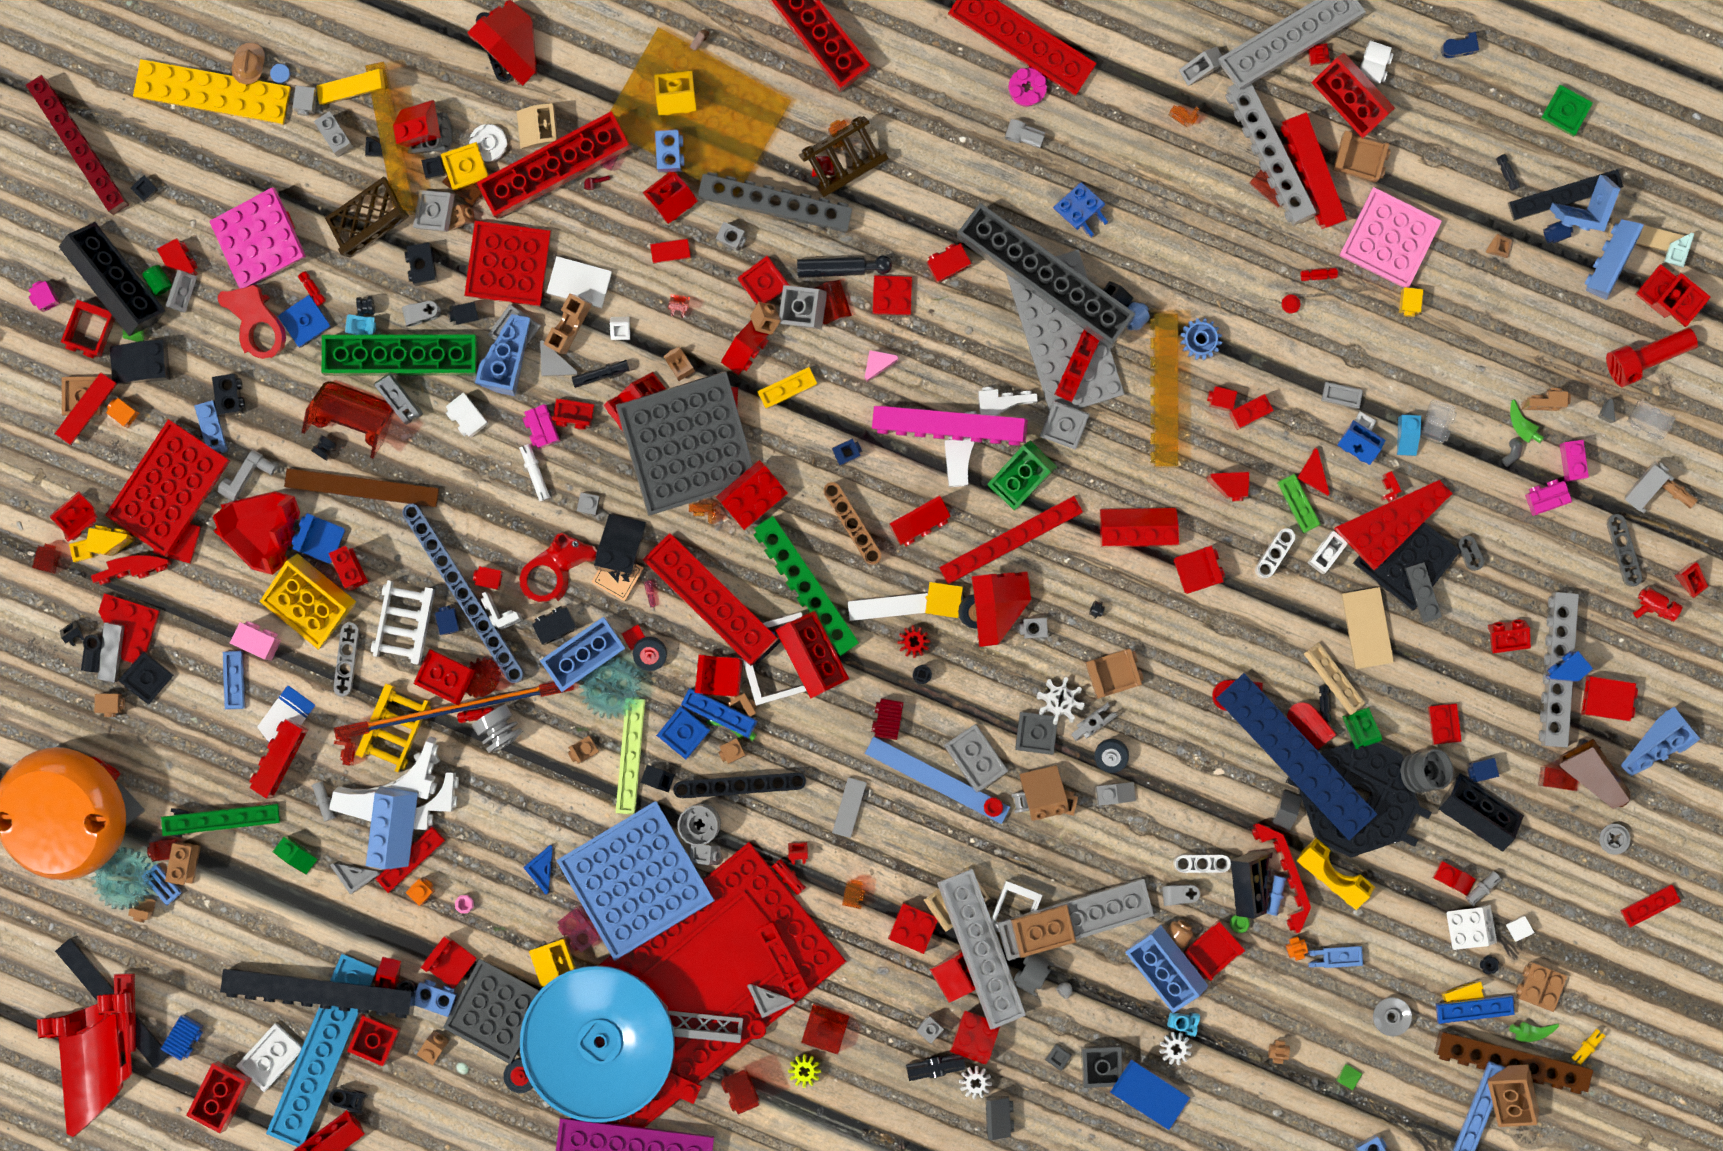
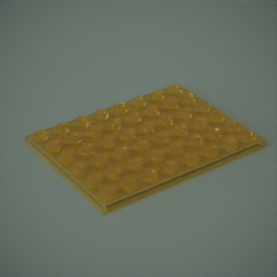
[611,27,791,197]

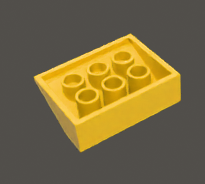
[259,553,356,650]

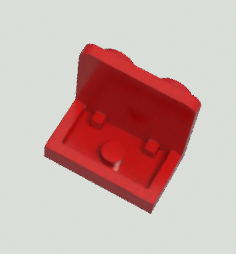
[50,491,97,542]
[1174,545,1225,594]
[695,655,742,697]

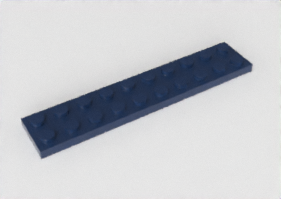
[1216,673,1377,841]

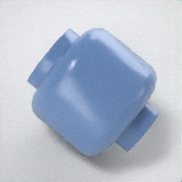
[1127,302,1150,330]

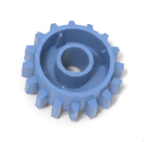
[1180,318,1222,360]

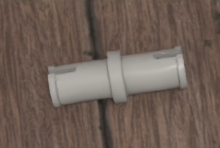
[311,781,336,822]
[1465,871,1502,906]

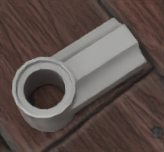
[1005,119,1045,149]

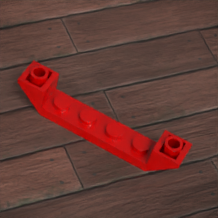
[1252,823,1311,934]

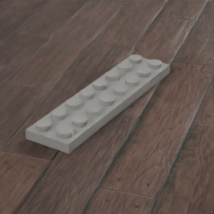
[1218,0,1366,91]
[937,869,1026,1029]
[997,878,1154,960]

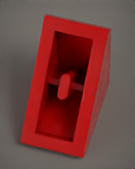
[1674,562,1708,599]

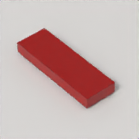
[1620,884,1681,928]

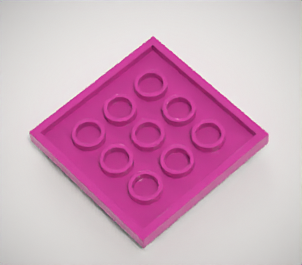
[209,187,306,289]

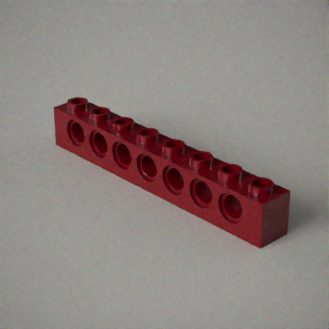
[26,74,129,215]

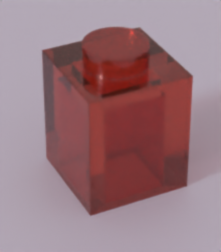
[32,543,61,574]

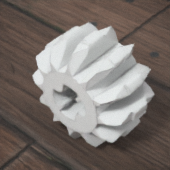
[1159,1032,1192,1065]
[959,1066,992,1099]

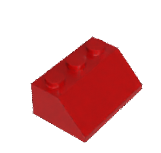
[889,495,951,547]

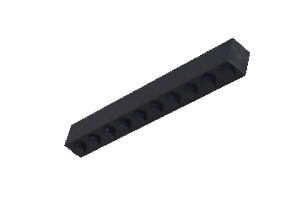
[220,969,416,1018]

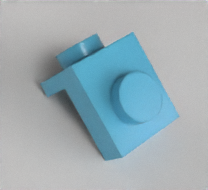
[345,314,376,335]

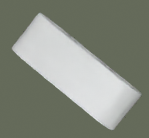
[1255,528,1295,579]
[1173,854,1231,873]

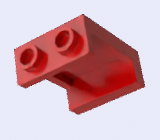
[328,546,369,591]
[1581,676,1638,722]
[1183,921,1245,981]

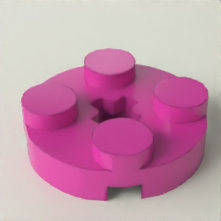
[1008,68,1047,107]

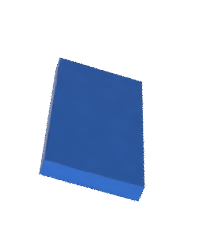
[1110,1060,1190,1130]

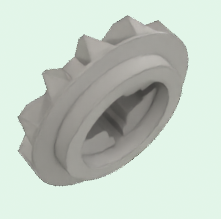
[1599,824,1630,855]

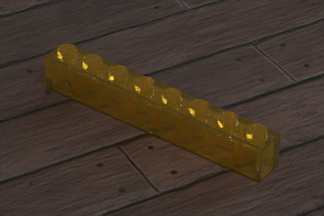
[365,62,416,215]
[1150,314,1178,468]

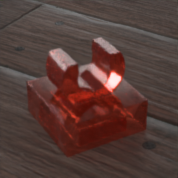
[668,295,690,318]

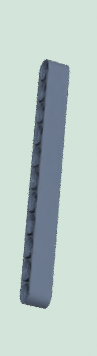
[402,504,524,683]

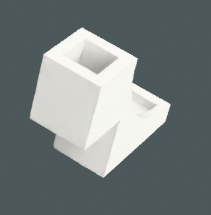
[414,772,459,830]

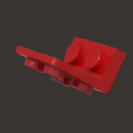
[420,935,477,989]

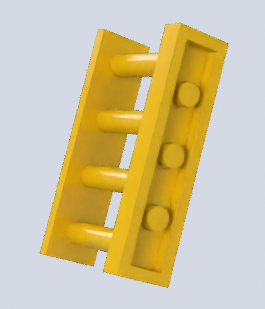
[355,683,431,773]

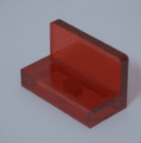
[813,280,852,325]

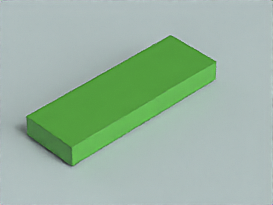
[1277,474,1321,533]

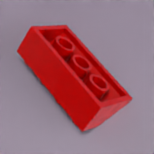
[1100,508,1179,548]
[776,611,849,699]
[249,719,309,799]

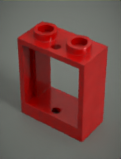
[61,299,115,359]

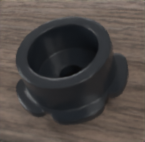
[1089,600,1105,619]
[1480,955,1499,975]

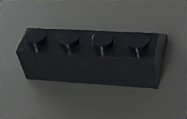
[1438,773,1524,852]

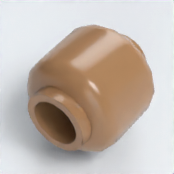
[1166,919,1193,948]

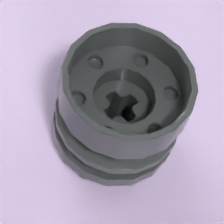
[1400,749,1453,793]

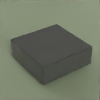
[1045,1044,1072,1071]

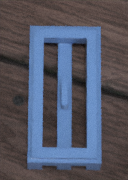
[142,864,182,906]

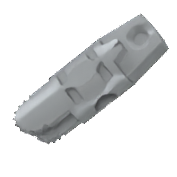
[1071,702,1118,741]

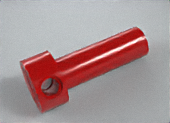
[1606,327,1698,387]

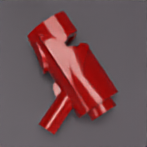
[1633,587,1683,622]

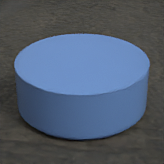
[270,64,290,84]

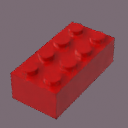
[1311,53,1396,139]

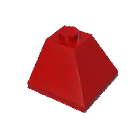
[1207,472,1249,502]

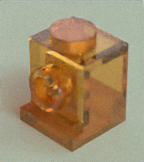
[842,879,865,909]

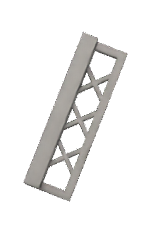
[667,1010,743,1043]

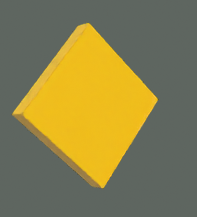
[441,142,488,191]

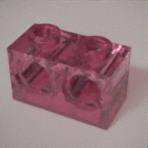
[557,907,600,952]

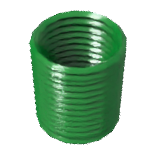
[142,265,173,296]

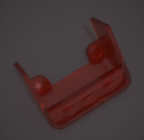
[301,381,395,459]

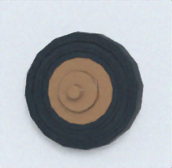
[958,594,977,629]

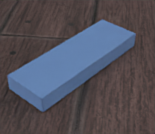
[223,651,245,709]

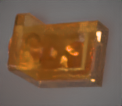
[828,120,846,152]

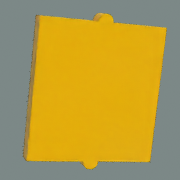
[925,582,963,618]

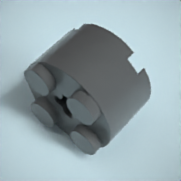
[1014,953,1054,997]

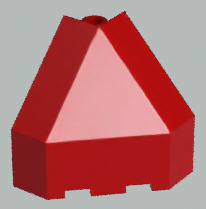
[467,0,537,86]
[213,491,300,575]
[971,571,1031,647]

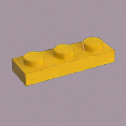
[757,367,817,409]

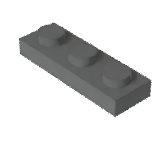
[1405,562,1442,623]

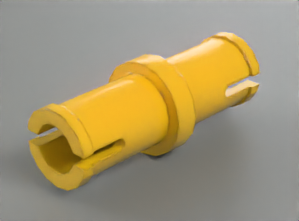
[1571,1029,1606,1066]

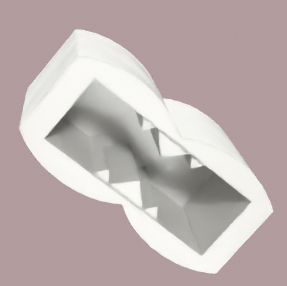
[1360,41,1393,86]
[446,393,489,438]

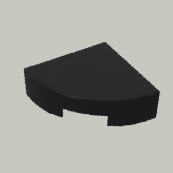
[365,137,385,157]

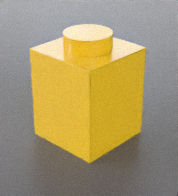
[1399,287,1423,317]

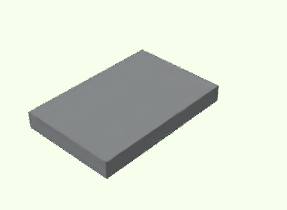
[944,724,1008,793]

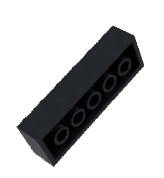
[59,222,165,336]

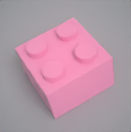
[230,621,281,661]

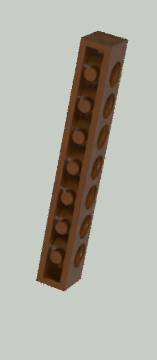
[1434,1031,1593,1094]

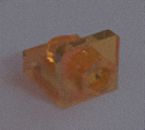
[1168,105,1200,128]
[689,504,716,524]

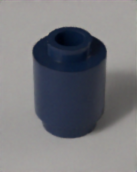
[1543,221,1573,244]

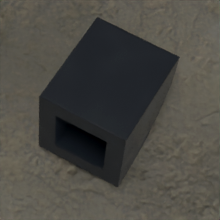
[1103,281,1134,307]
[640,765,675,793]

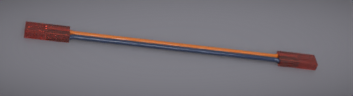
[334,681,574,740]

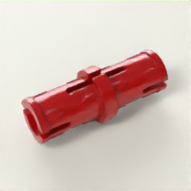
[771,858,806,895]

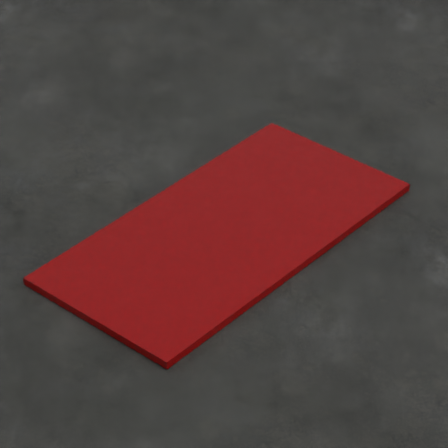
[519,842,847,1128]

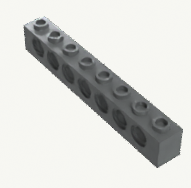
[697,172,852,233]

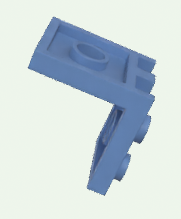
[1550,175,1620,231]

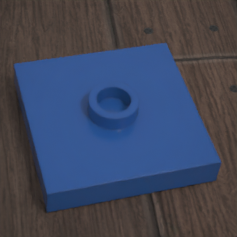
[278,295,331,348]
[656,706,710,760]

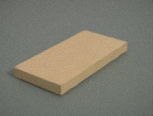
[1341,587,1394,669]

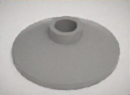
[1373,997,1412,1036]

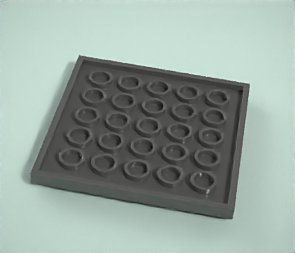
[615,371,753,516]

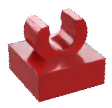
[1308,44,1330,66]
[788,842,808,865]

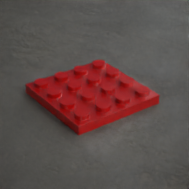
[464,221,551,307]

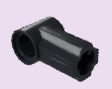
[81,634,102,673]

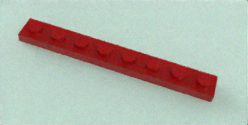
[939,496,1083,584]

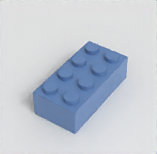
[1125,925,1209,1013]

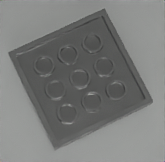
[443,959,540,1064]

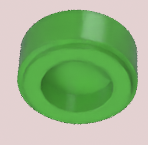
[1230,914,1250,933]

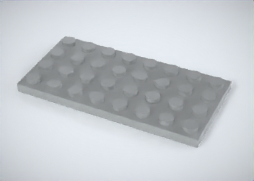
[1006,249,1124,410]

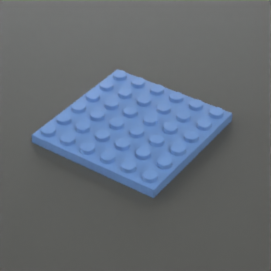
[556,801,715,961]

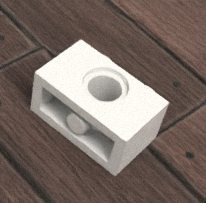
[1307,531,1348,574]

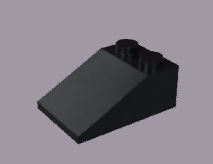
[110,339,170,385]
[594,514,646,578]

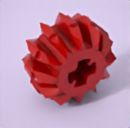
[898,625,930,658]

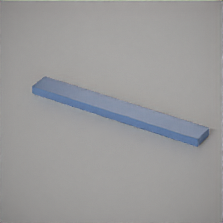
[865,737,1010,824]

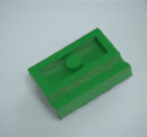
[1342,707,1382,749]

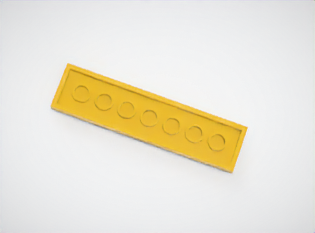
[133,59,291,125]

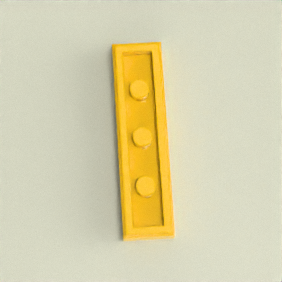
[316,69,385,105]

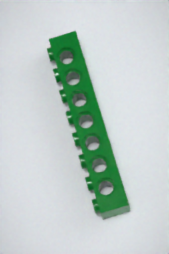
[753,516,859,656]

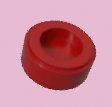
[984,798,1003,817]
[747,1019,766,1039]

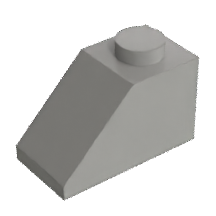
[1179,47,1222,86]
[1095,782,1136,806]

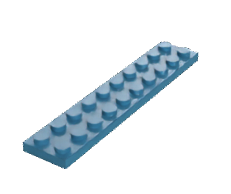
[266,953,378,1147]

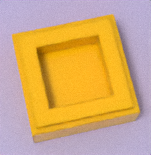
[69,539,93,563]

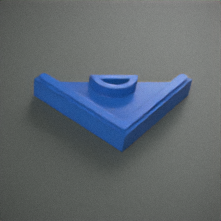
[523,844,553,895]

